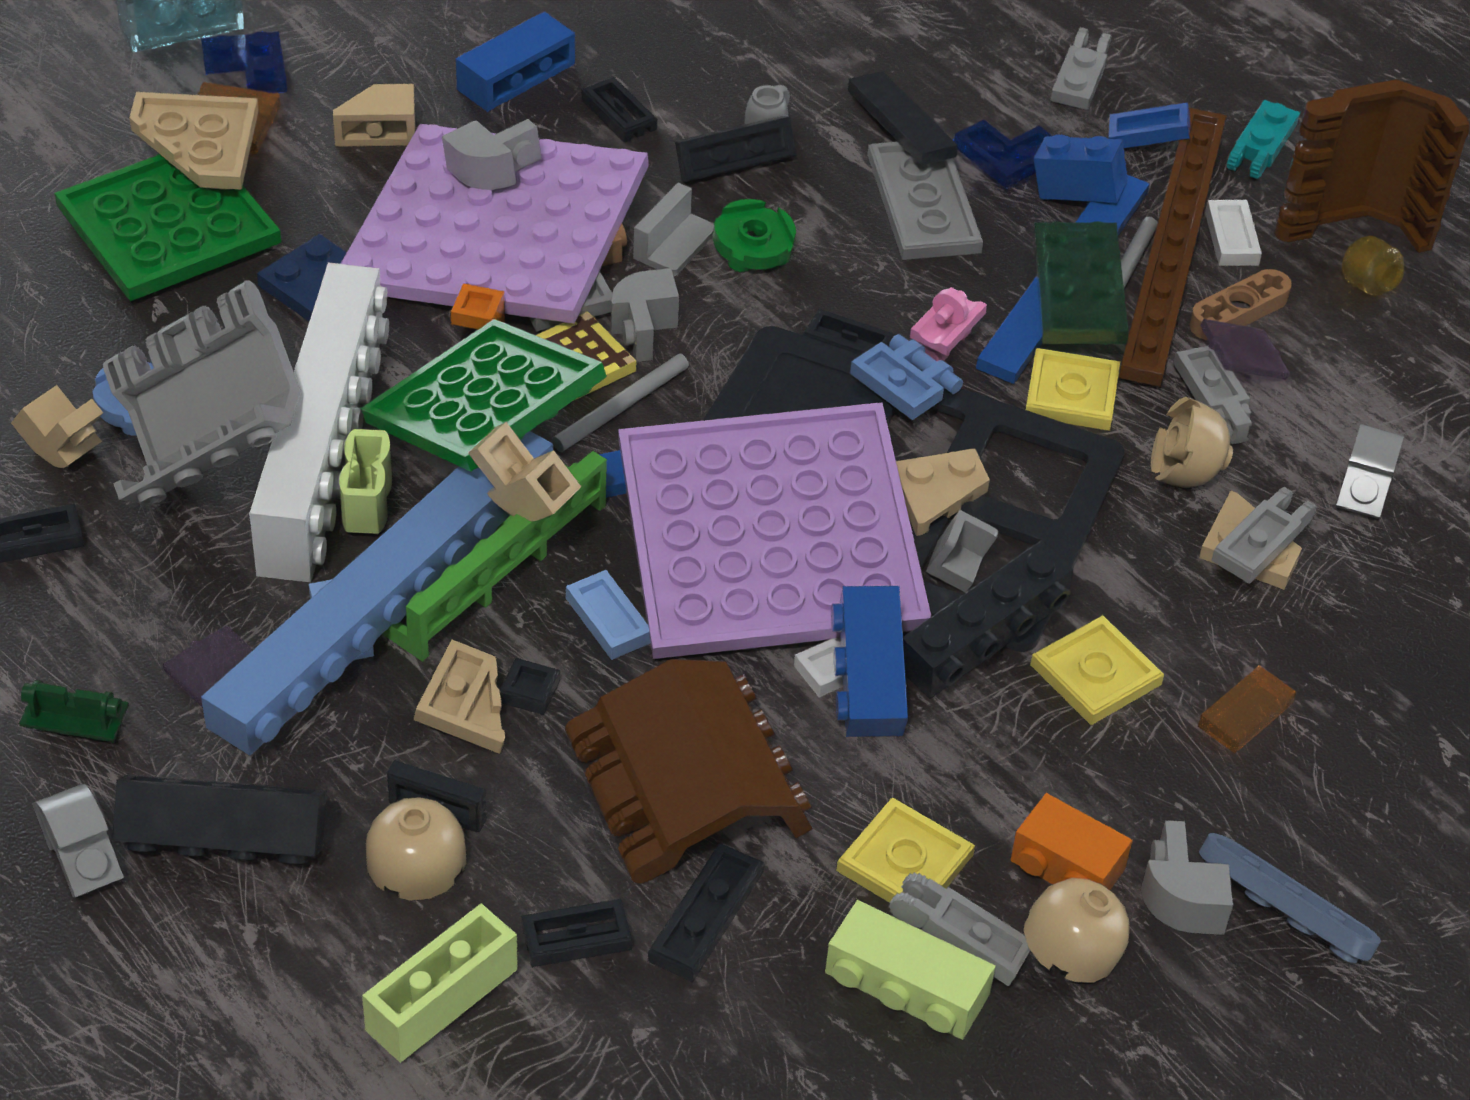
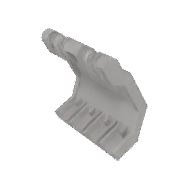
[103,281,301,506]

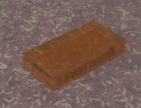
[1198,665,1296,754]

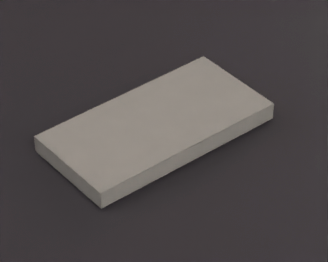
[868,142,983,260]

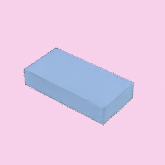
[566,570,650,660]

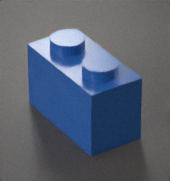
[1034,135,1128,203]

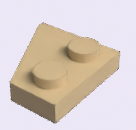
[896,448,990,536]

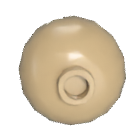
[1151,397,1233,488]
[366,797,466,900]
[1024,878,1130,983]

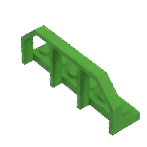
[382,451,607,662]

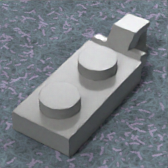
[1173,345,1252,444]

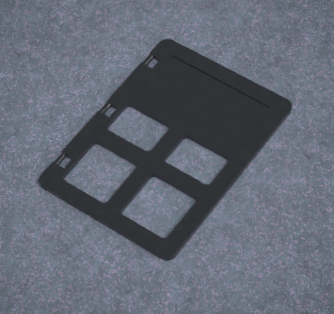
[703,326,1125,652]

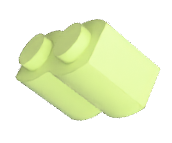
[339,429,392,534]

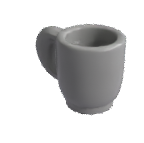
[744,85,790,125]

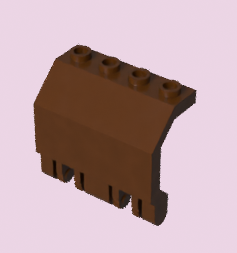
[1274,79,1470,253]
[565,659,813,883]

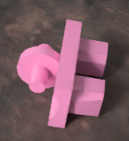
[910,287,987,361]

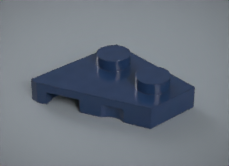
[257,234,347,322]

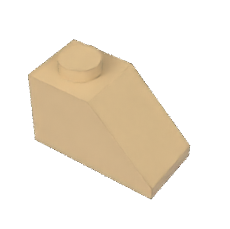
[333,84,415,146]

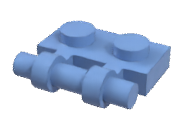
[850,334,963,420]

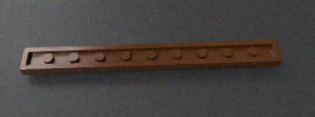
[1119,108,1226,387]

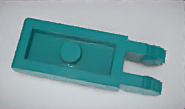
[1226,100,1300,179]

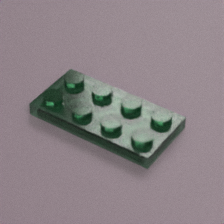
[1034,221,1129,344]

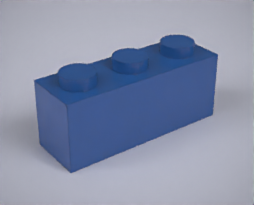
[456,11,575,112]
[831,586,908,737]

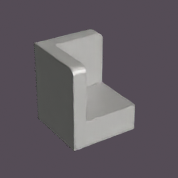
[926,510,999,593]

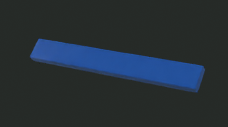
[976,175,1150,384]

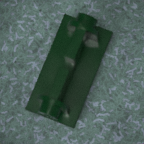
[19,680,129,742]

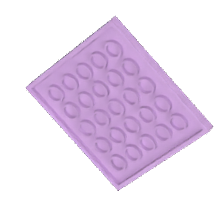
[341,124,649,324]
[618,402,931,659]

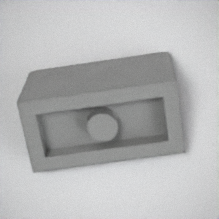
[633,183,714,276]

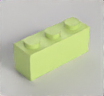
[825,900,996,1040]
[362,903,517,1063]

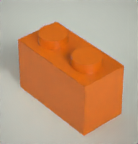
[1010,793,1133,890]

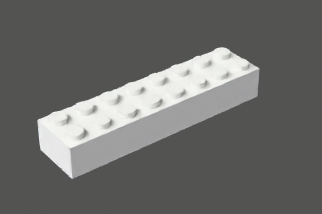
[249,263,389,583]

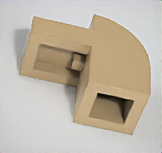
[11,385,103,468]
[468,422,581,521]

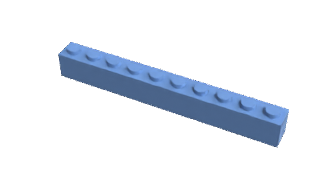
[201,431,553,755]

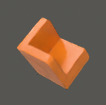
[451,283,505,329]

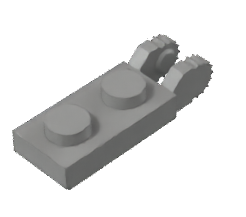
[1050,27,1111,110]
[1211,487,1317,584]
[889,872,1030,986]

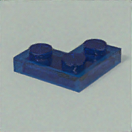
[201,32,287,95]
[954,120,1052,188]

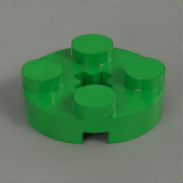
[713,199,796,272]

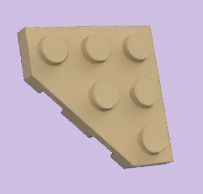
[129,92,259,190]

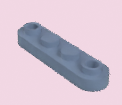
[1199,833,1381,963]

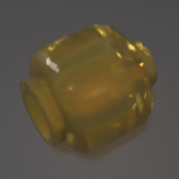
[1342,235,1404,296]

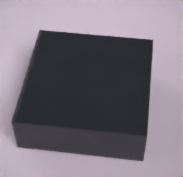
[500,658,560,715]

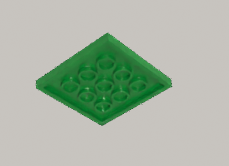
[54,154,281,301]
[360,319,607,472]

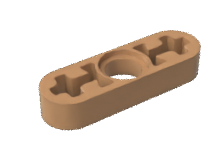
[1190,269,1292,340]

